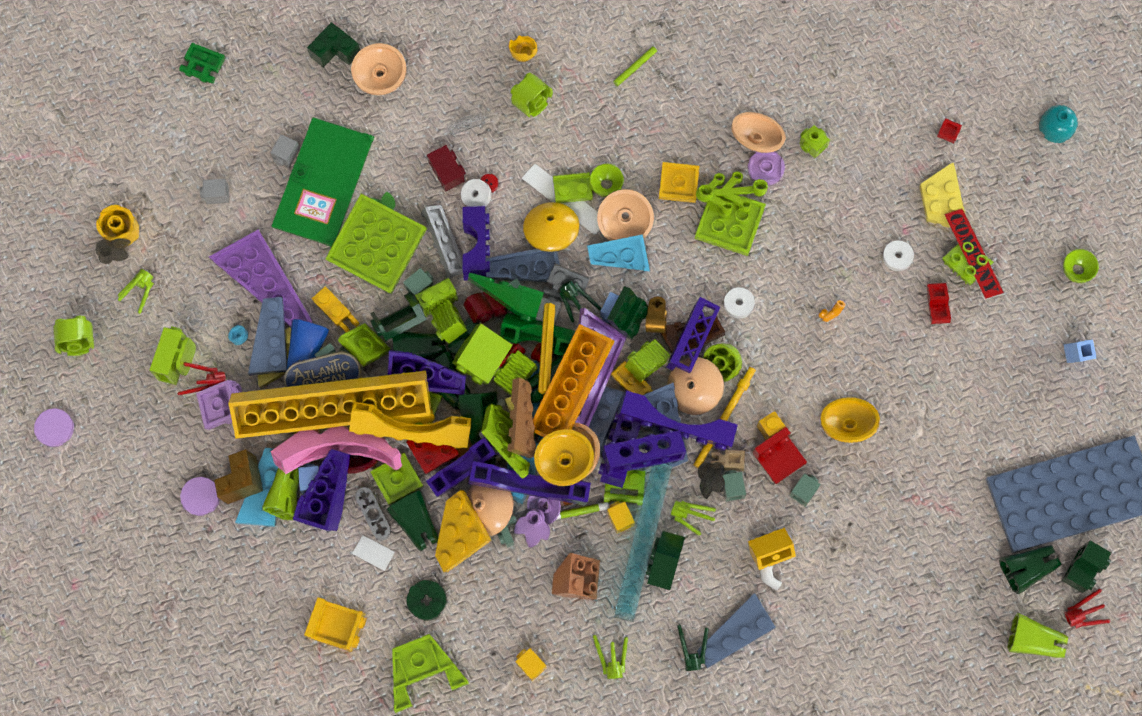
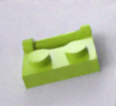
[604,470,646,506]

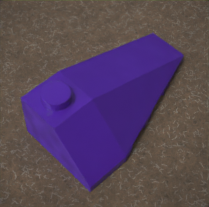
[388,350,466,394]
[293,449,350,531]

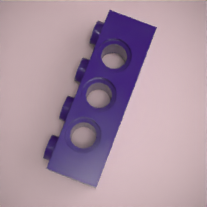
[598,411,641,488]
[602,430,686,475]

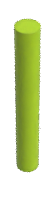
[613,46,657,87]

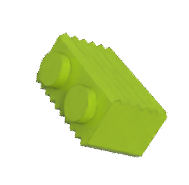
[415,277,458,317]
[431,299,468,344]
[625,339,671,382]
[494,351,538,396]

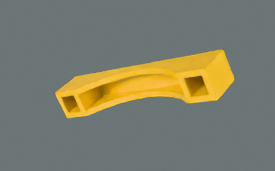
[349,402,471,448]

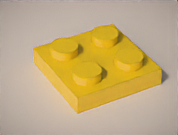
[659,162,700,203]

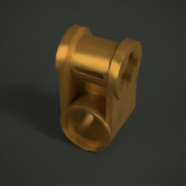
[645,296,667,333]

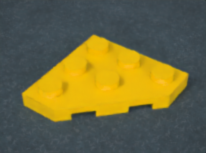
[435,490,492,572]

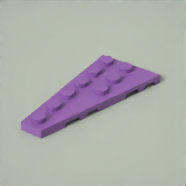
[209,229,313,327]
[575,308,627,427]

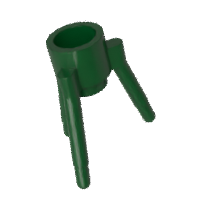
[559,280,602,323]
[677,624,709,671]

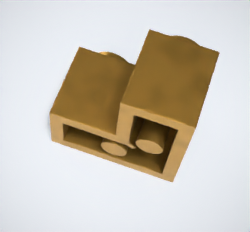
[214,449,263,504]

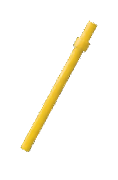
[693,367,756,469]

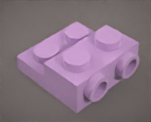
[196,380,242,430]

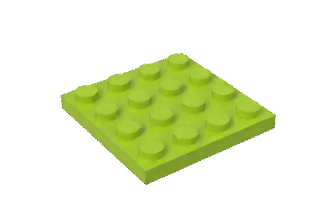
[325,194,427,294]

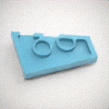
[587,234,650,271]

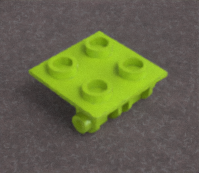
[942,242,994,286]

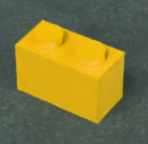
[748,528,796,570]

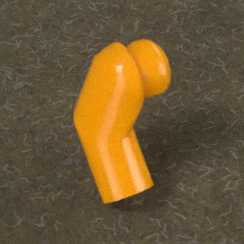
[818,300,846,322]

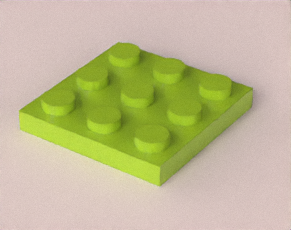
[694,188,766,256]

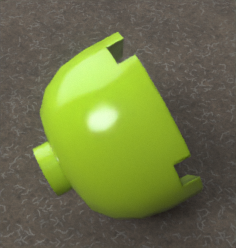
[703,343,742,382]

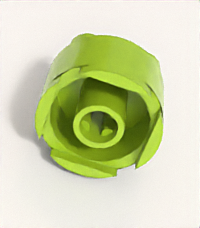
[510,73,553,117]
[53,315,94,356]

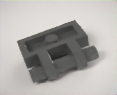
[542,263,590,308]

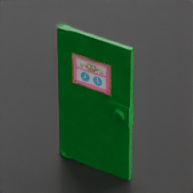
[271,117,375,247]

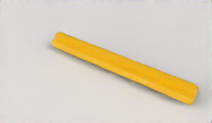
[538,303,555,394]

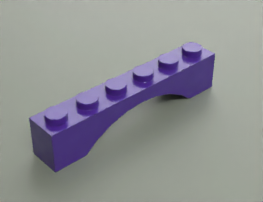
[617,390,738,451]
[468,461,591,506]

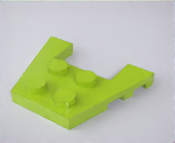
[481,404,536,479]
[392,634,469,713]

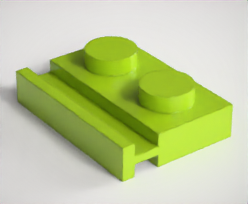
[553,172,593,203]

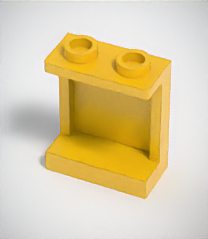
[304,597,367,652]

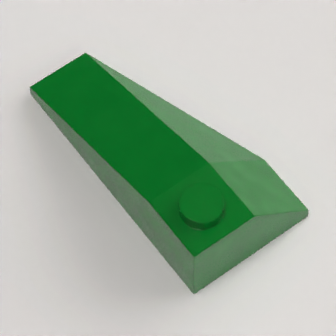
[468,273,544,322]

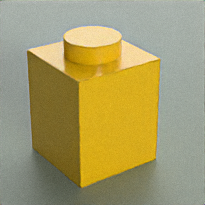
[757,411,786,440]
[607,501,635,534]
[515,648,547,681]

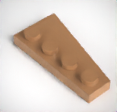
[507,378,536,458]

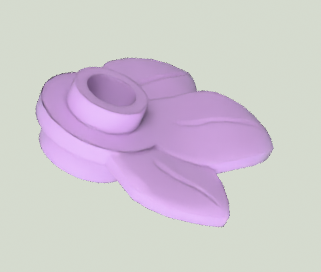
[514,509,550,548]

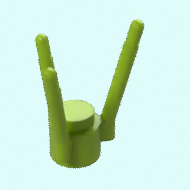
[118,269,154,314]
[671,501,716,536]
[593,635,628,679]

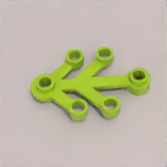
[696,171,768,214]

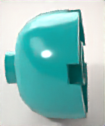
[1039,105,1078,143]

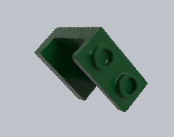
[370,292,427,341]

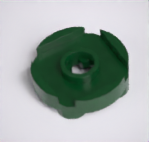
[407,580,447,621]

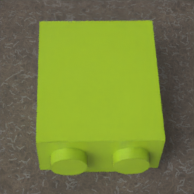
[452,324,512,385]
[149,326,196,385]

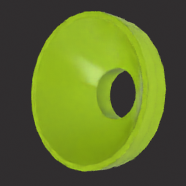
[590,164,624,197]
[1063,249,1099,283]

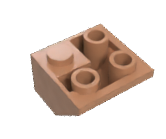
[552,553,600,600]

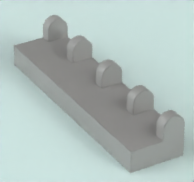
[421,205,463,279]

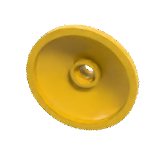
[523,202,579,252]
[821,397,880,443]
[534,429,594,486]

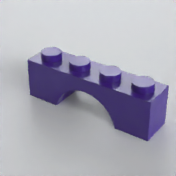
[463,206,490,281]
[426,437,499,497]

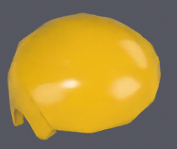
[508,35,538,62]

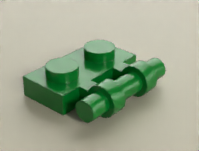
[179,43,226,84]

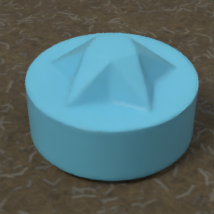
[228,325,248,345]

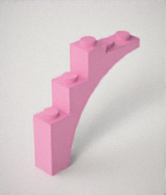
[270,426,402,474]

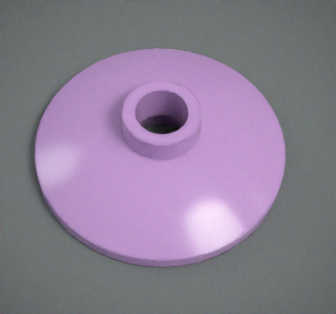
[527,495,561,525]

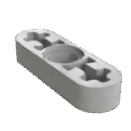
[355,487,391,541]

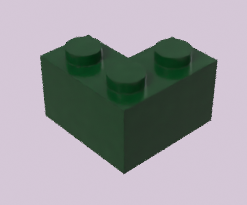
[307,22,360,68]
[646,531,685,590]
[1062,540,1111,593]

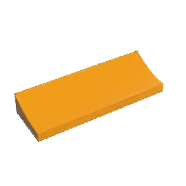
[533,324,615,437]

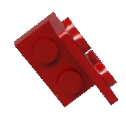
[753,427,807,484]
[406,440,460,474]

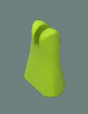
[262,467,300,520]
[1007,613,1069,658]

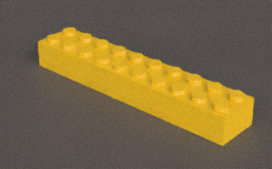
[228,371,431,439]

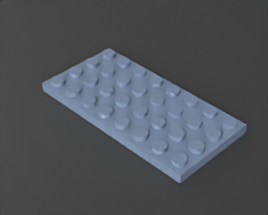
[986,435,1142,553]

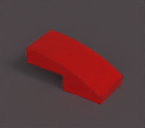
[927,283,951,324]

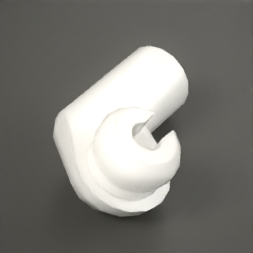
[760,565,782,591]

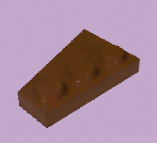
[660,316,725,354]

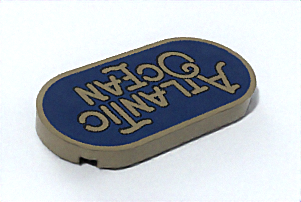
[284,351,361,387]

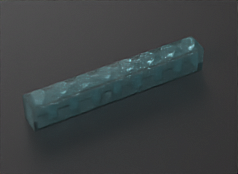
[614,464,672,622]

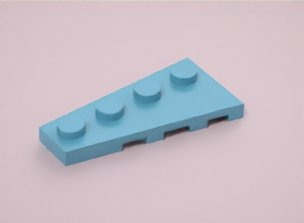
[235,448,278,527]

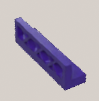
[666,297,720,374]

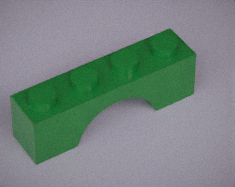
[499,312,576,356]

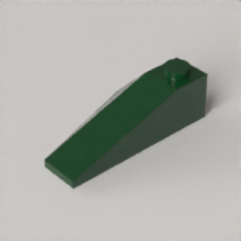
[458,391,498,465]

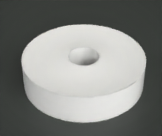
[461,179,492,207]
[882,240,914,271]
[724,287,755,319]

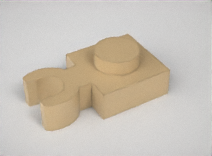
[711,450,746,471]

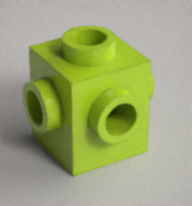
[799,125,830,159]

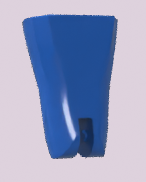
[287,319,329,369]

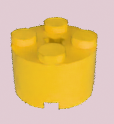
[96,205,139,248]

